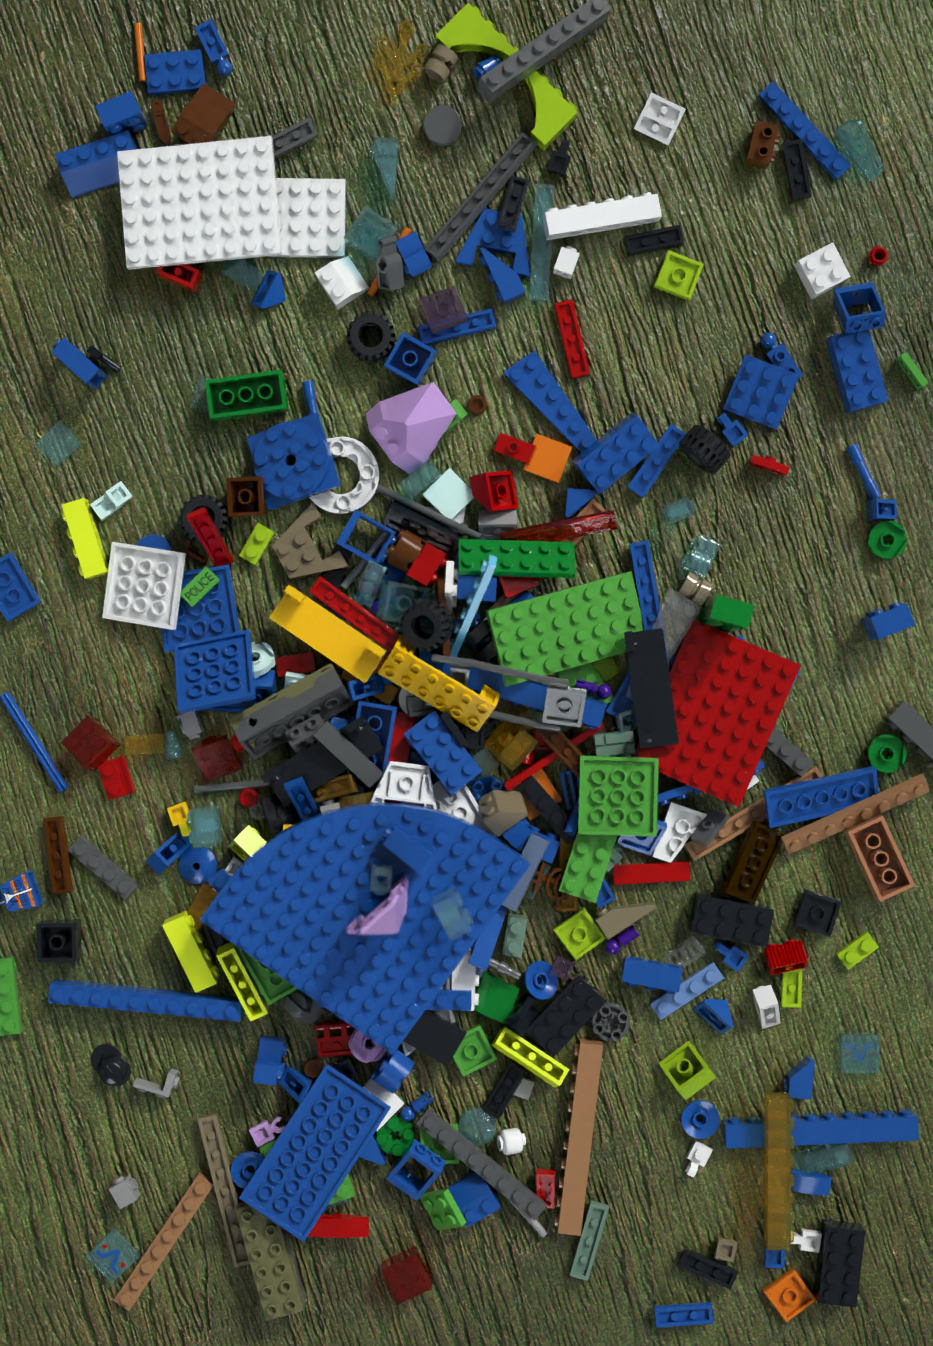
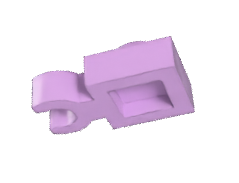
[249,1117,285,1147]

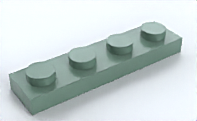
[569,1200,609,1281]

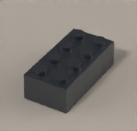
[688,892,774,948]
[526,971,606,1057]
[813,1219,866,1308]

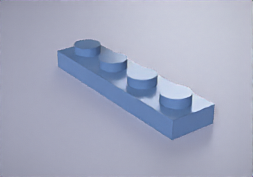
[649,961,724,1020]

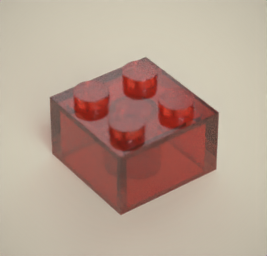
[61,715,121,772]
[381,1245,433,1305]

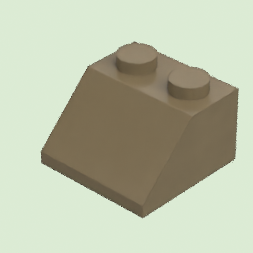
[478,790,528,837]

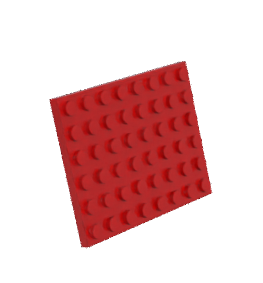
[633,619,801,807]

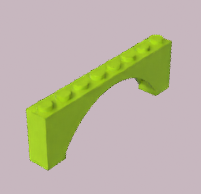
[435,3,578,151]

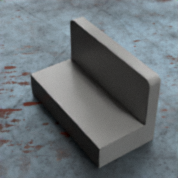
[478,509,517,539]

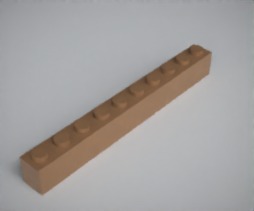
[554,1038,603,1236]

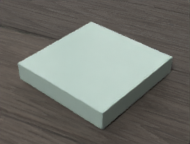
[422,468,474,519]

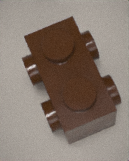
[744,120,780,169]

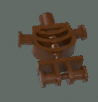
[527,860,569,910]

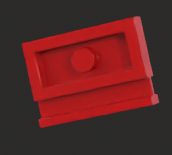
[496,576,541,599]
[97,755,136,800]

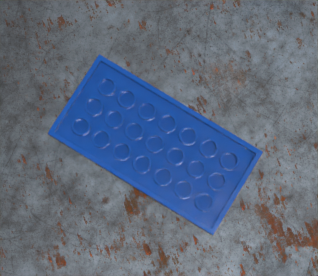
[239,1063,391,1242]

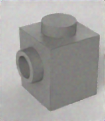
[109,1174,141,1209]

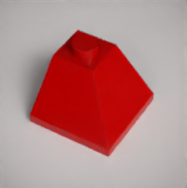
[469,471,518,511]

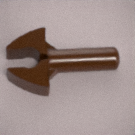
[173,539,208,566]

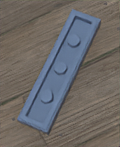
[502,833,550,912]

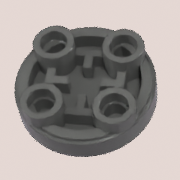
[423,105,462,147]
[591,1002,630,1041]

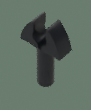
[86,345,121,372]

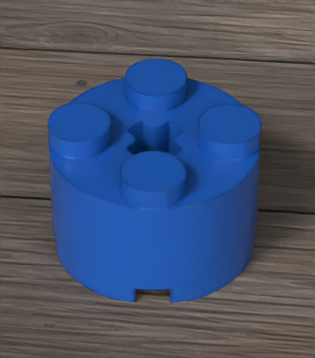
[370,1049,414,1094]

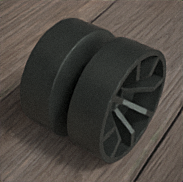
[463,617,497,663]

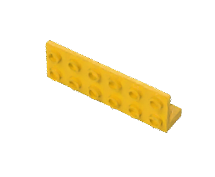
[270,585,387,683]
[378,635,501,732]

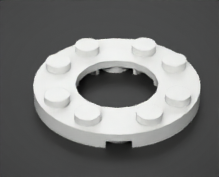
[310,436,379,514]

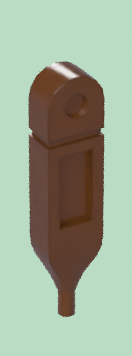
[151,99,171,147]

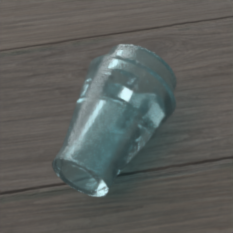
[164,731,183,760]

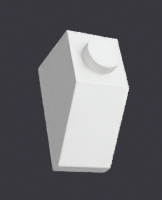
[753,985,781,1029]

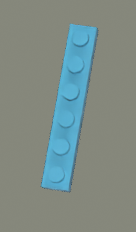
[449,555,497,657]

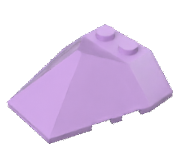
[366,382,457,475]
[346,874,408,935]

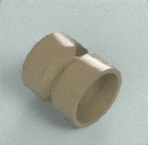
[423,44,458,83]
[677,571,713,606]

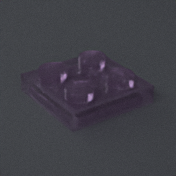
[419,286,468,334]

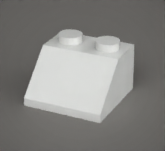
[315,256,369,310]

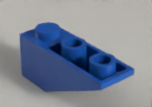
[478,247,526,305]

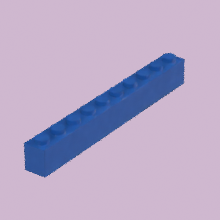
[418,650,607,729]
[48,979,244,1022]
[723,1110,919,1148]

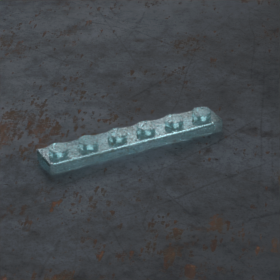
[529,184,555,302]

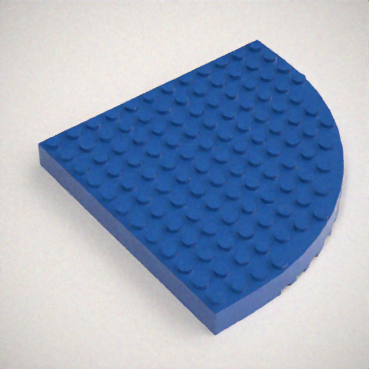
[200,802,531,1054]

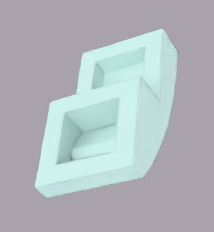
[90,481,133,521]

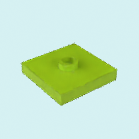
[654,250,704,301]
[553,907,606,960]

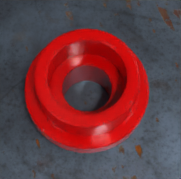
[868,246,888,266]

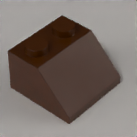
[226,476,264,517]

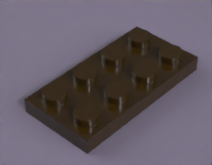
[722,820,786,904]

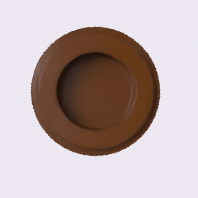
[468,395,487,415]
[304,1058,323,1078]

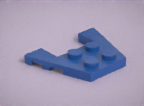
[456,208,530,277]

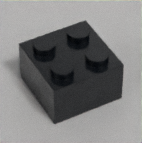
[37,919,82,962]

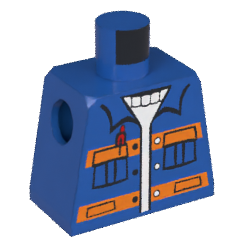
[0,869,44,911]

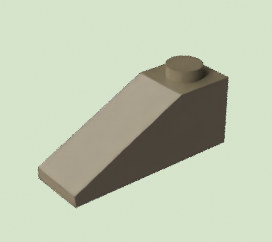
[594,902,656,940]

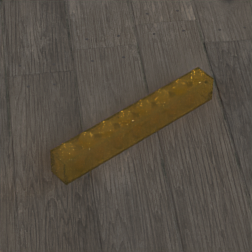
[764,1092,795,1250]

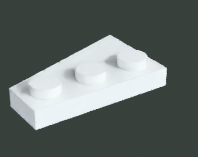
[652,802,707,863]

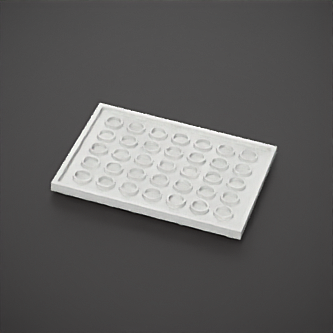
[117,136,282,270]

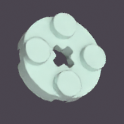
[251,642,276,679]

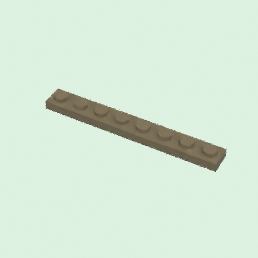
[197,1113,250,1268]

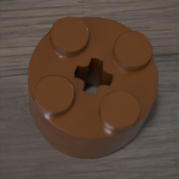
[386,529,427,574]

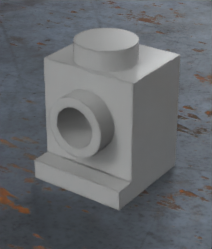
[176,711,204,740]

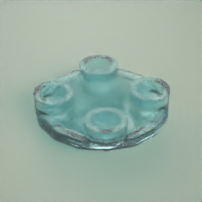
[458,1108,496,1146]

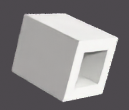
[553,246,580,279]

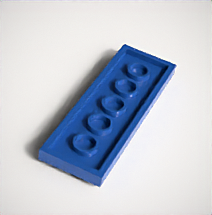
[763,766,879,828]

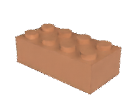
[843,814,915,902]

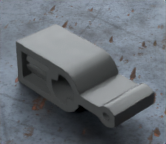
[376,235,404,291]

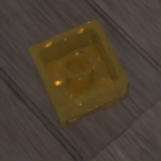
[484,721,538,771]

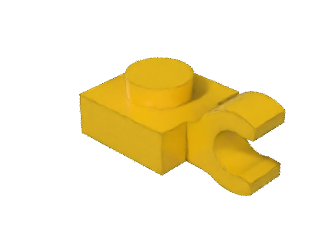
[167,802,192,837]

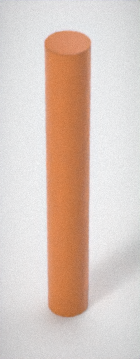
[134,23,147,83]

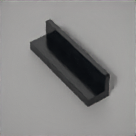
[384,500,462,554]

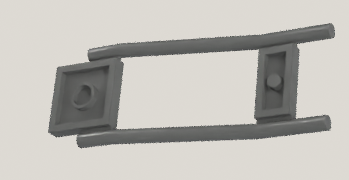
[426,654,587,732]

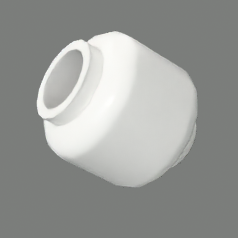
[497,1128,526,1155]

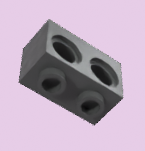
[285,713,325,754]

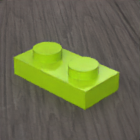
[239,523,275,566]
[836,931,879,970]
[781,969,802,1008]

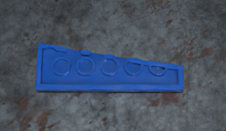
[503,350,597,453]

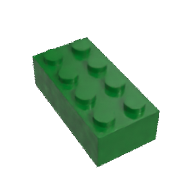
[205,370,289,422]
[698,595,755,632]

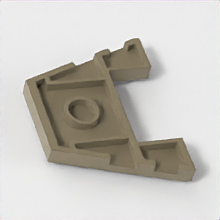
[272,502,349,580]

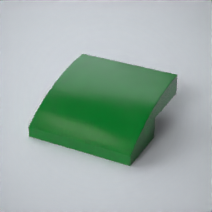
[474,972,520,1024]

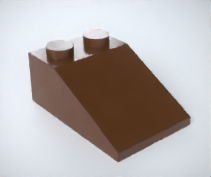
[171,84,237,144]

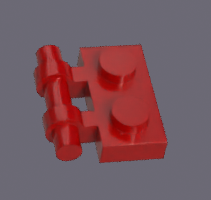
[316,1020,354,1057]

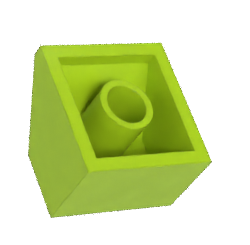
[659,1040,716,1100]

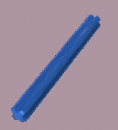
[0,692,68,792]

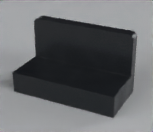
[505,992,538,1037]

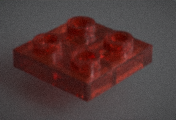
[191,735,242,783]

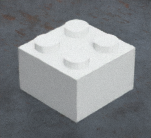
[794,243,851,300]

